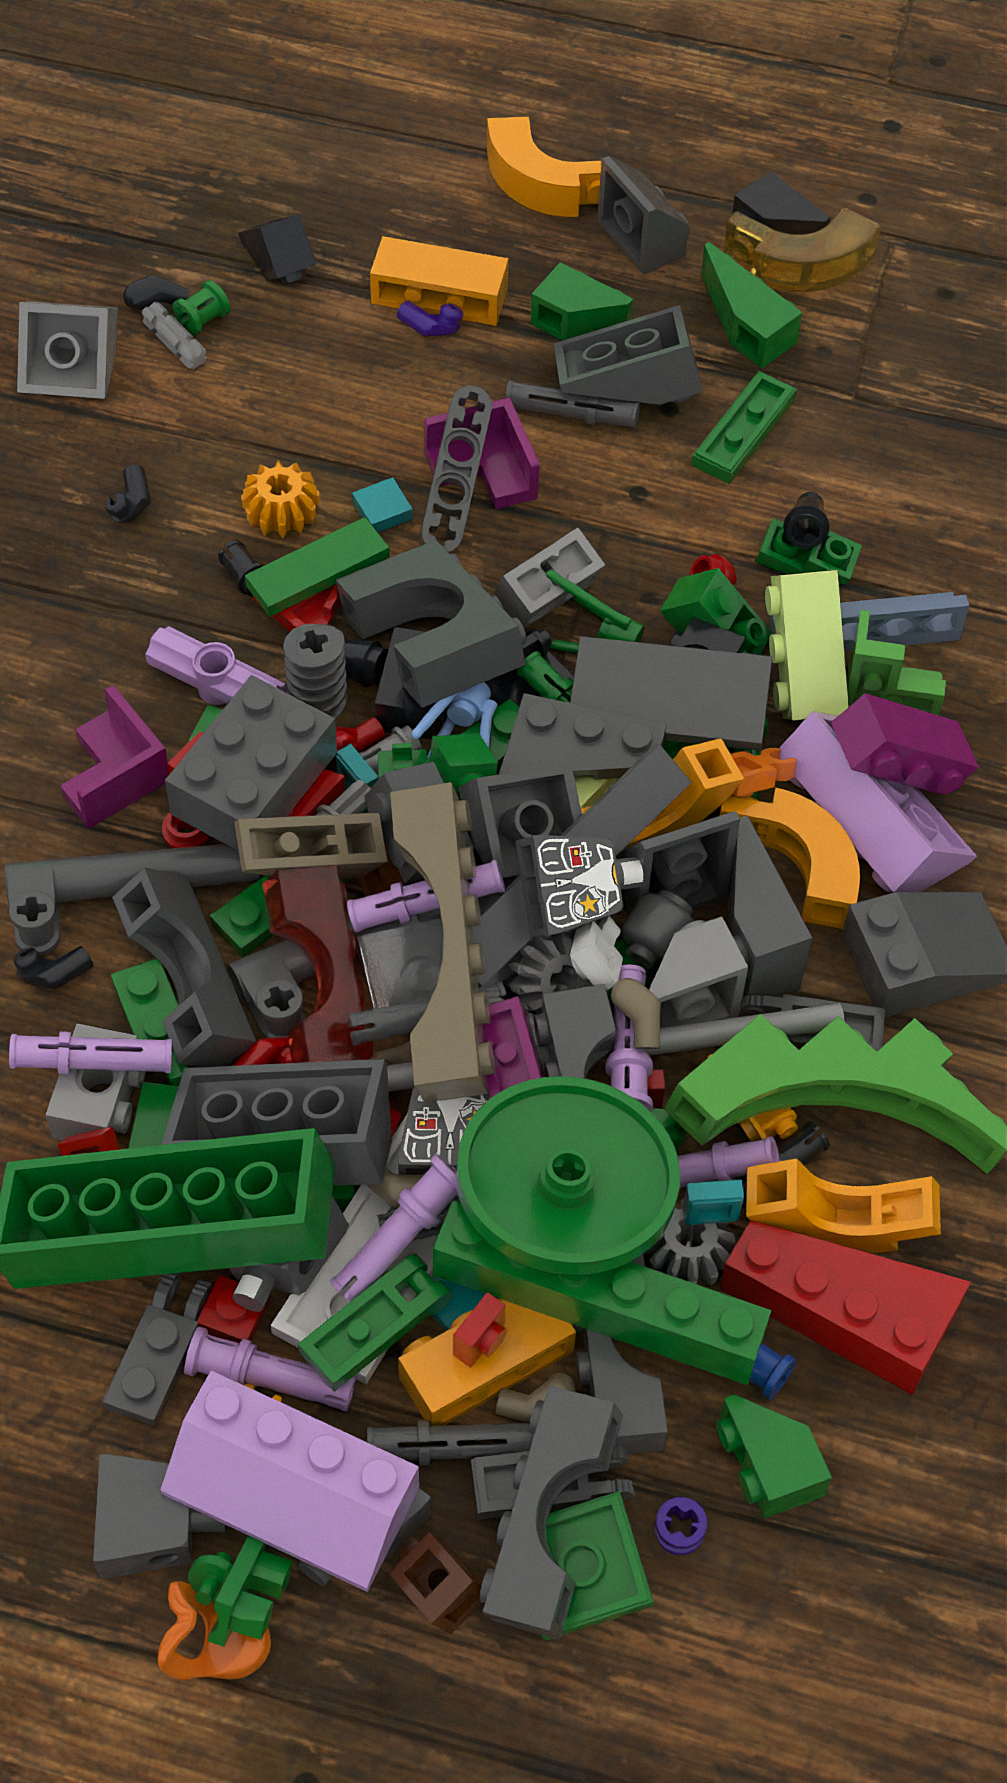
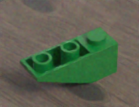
[701,242,802,369]

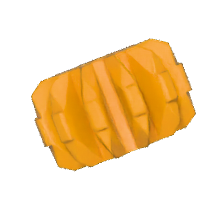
[241,460,320,539]

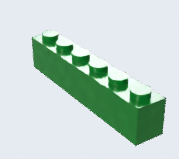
[433,1201,772,1385]

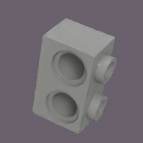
[494,528,605,629]

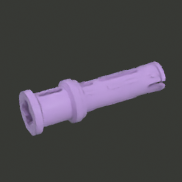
[605,964,653,1113]
[330,1154,458,1302]
[184,1326,356,1412]

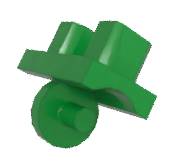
[188,1536,293,1647]

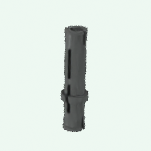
[505,380,641,429]
[347,981,506,1046]
[367,1420,534,1466]

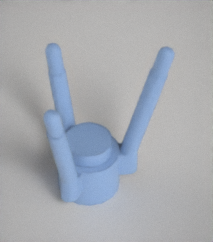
[411,682,497,758]

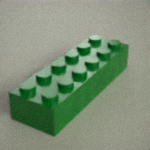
[0,1128,335,1289]

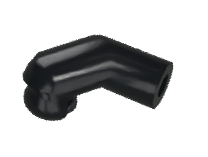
[123,275,190,310]
[105,465,151,523]
[13,946,94,989]

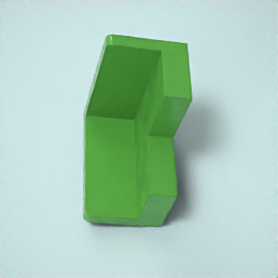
[846,610,946,716]

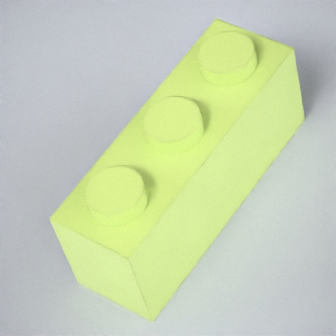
[765,570,849,720]

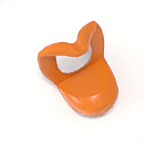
[158,1581,271,1680]

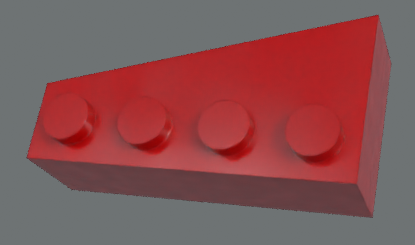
[719,1220,971,1395]

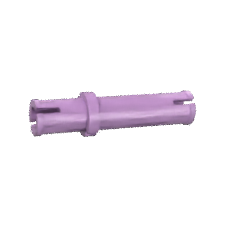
[347,860,505,932]
[9,1031,172,1074]

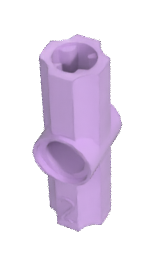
[145,626,288,705]

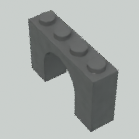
[336,540,527,708]

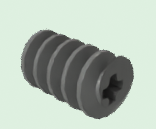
[283,624,348,718]

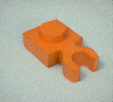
[731,748,797,797]

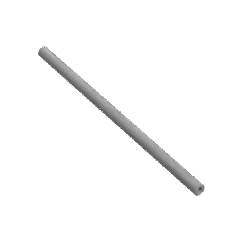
[387,1003,845,1092]

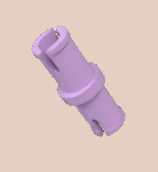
[678,1136,780,1189]

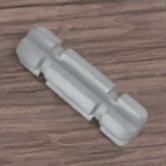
[142,302,207,370]

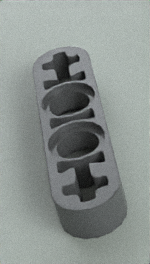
[419,385,492,554]

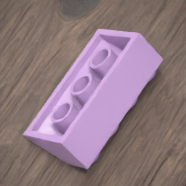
[779,711,977,893]
[160,1370,419,1592]

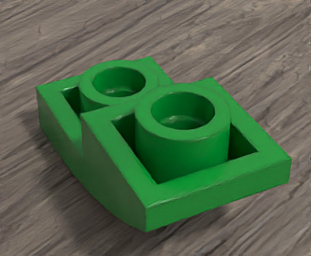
[754,518,862,584]

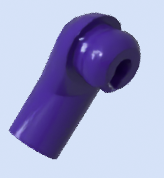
[397,300,463,337]

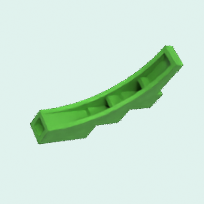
[664,1014,1007,1174]

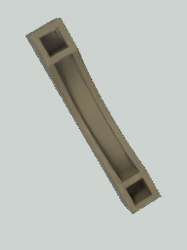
[390,782,495,1102]

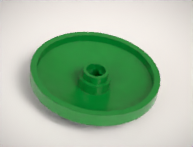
[456,1076,680,1275]

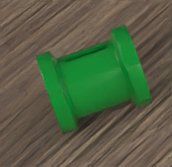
[172,280,231,336]

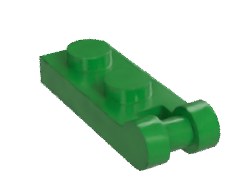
[298,1254,453,1392]

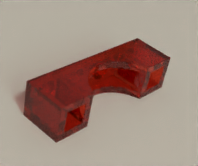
[263,865,373,1063]

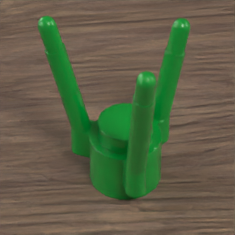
[546,570,645,654]

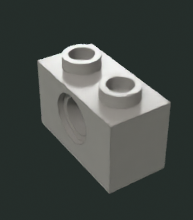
[46,1024,146,1140]

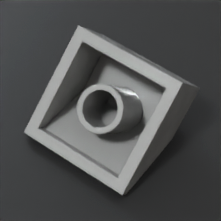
[17,301,118,399]
[649,917,748,1028]

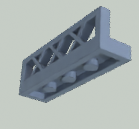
[769,592,969,651]

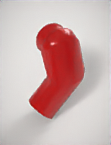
[334,717,385,758]
[232,1037,306,1066]

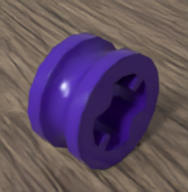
[655,1497,707,1555]

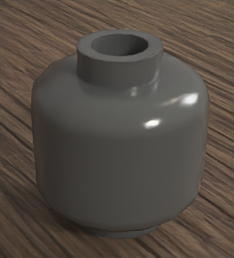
[620,890,694,968]

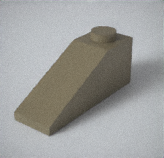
[234,813,387,880]

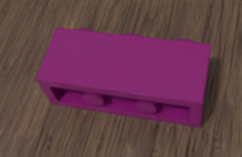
[831,693,979,795]

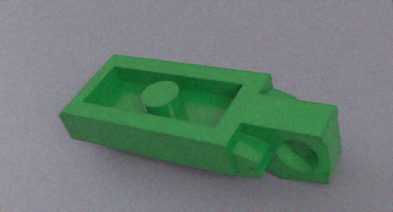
[110,958,188,1086]

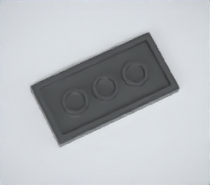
[570,636,772,751]

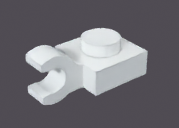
[570,915,623,991]

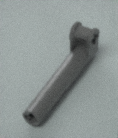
[5,844,260,956]
[227,914,359,1041]

